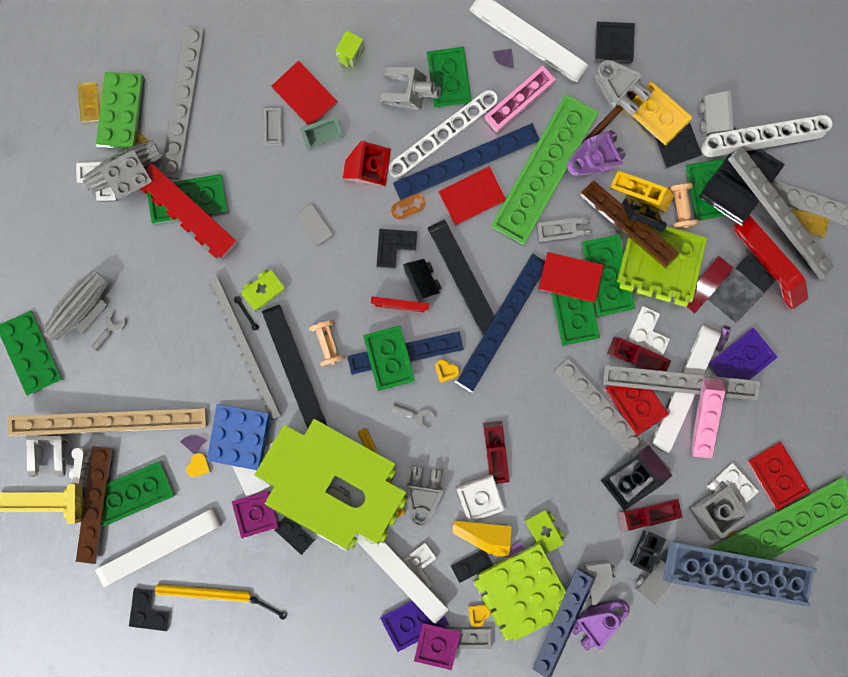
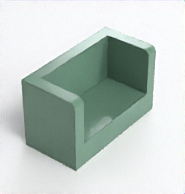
[300,116,344,150]

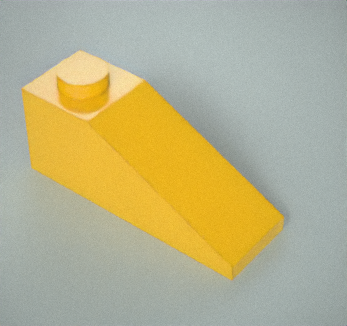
[610,171,674,212]
[453,521,512,557]

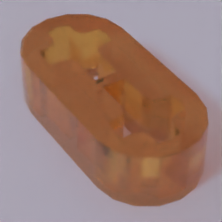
[391,194,426,220]

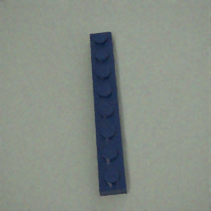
[393,123,540,201]
[455,253,545,392]

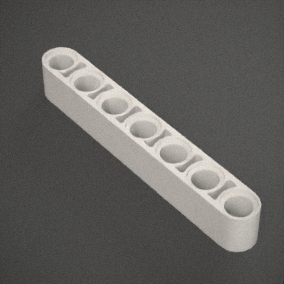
[469,0,588,82]
[389,90,498,179]
[701,115,833,157]
[651,324,721,453]
[95,508,222,587]
[356,535,449,624]

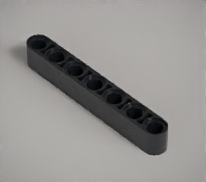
[427,219,494,336]
[262,304,327,429]

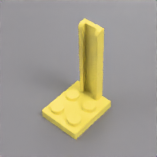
[0,483,84,524]

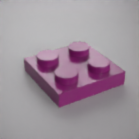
[232,491,279,539]
[414,623,461,670]

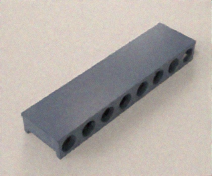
[663,541,817,607]

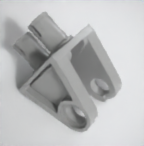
[595,60,652,116]
[379,67,441,110]
[26,434,69,477]
[406,466,443,527]

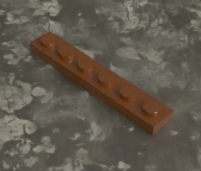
[580,180,679,269]
[76,446,112,564]

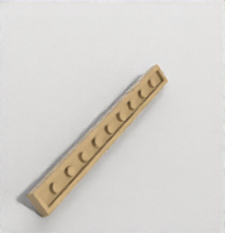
[8,408,206,436]

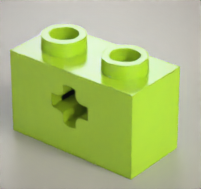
[335,30,365,67]
[240,270,286,312]
[524,509,565,554]

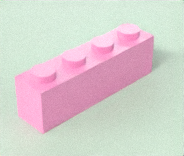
[484,66,556,133]
[691,378,725,458]

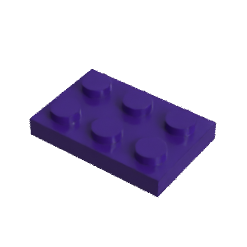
[708,327,778,380]
[380,600,449,652]

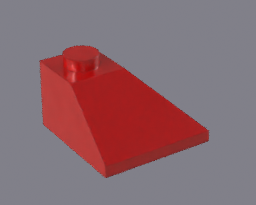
[343,141,391,186]

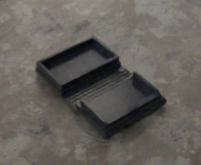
[699,149,785,225]

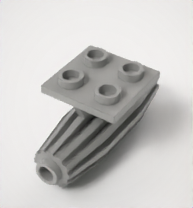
[83,140,162,200]
[43,270,108,341]

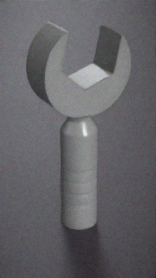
[91,312,126,351]
[391,404,435,429]

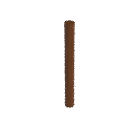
[582,91,636,142]

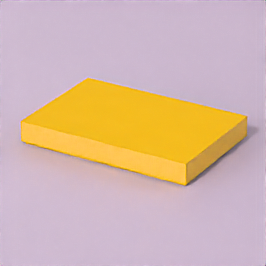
[632,81,693,146]

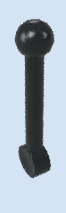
[234,296,259,331]
[250,597,287,620]

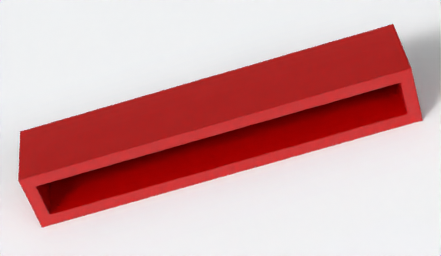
[140,163,239,259]

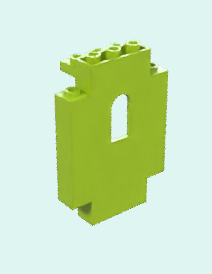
[254,419,408,552]

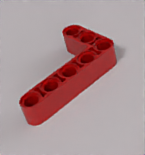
[733,215,808,310]

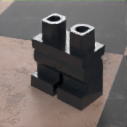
[629,530,666,574]

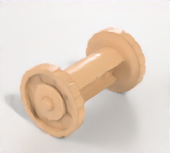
[668,183,699,228]
[309,320,345,367]

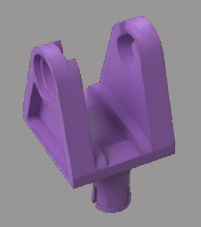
[567,130,625,176]
[572,599,630,651]

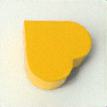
[435,359,459,383]
[186,453,210,477]
[468,604,491,628]

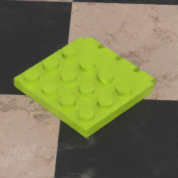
[617,225,707,307]
[473,542,566,641]

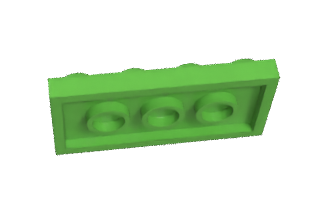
[96,72,144,149]

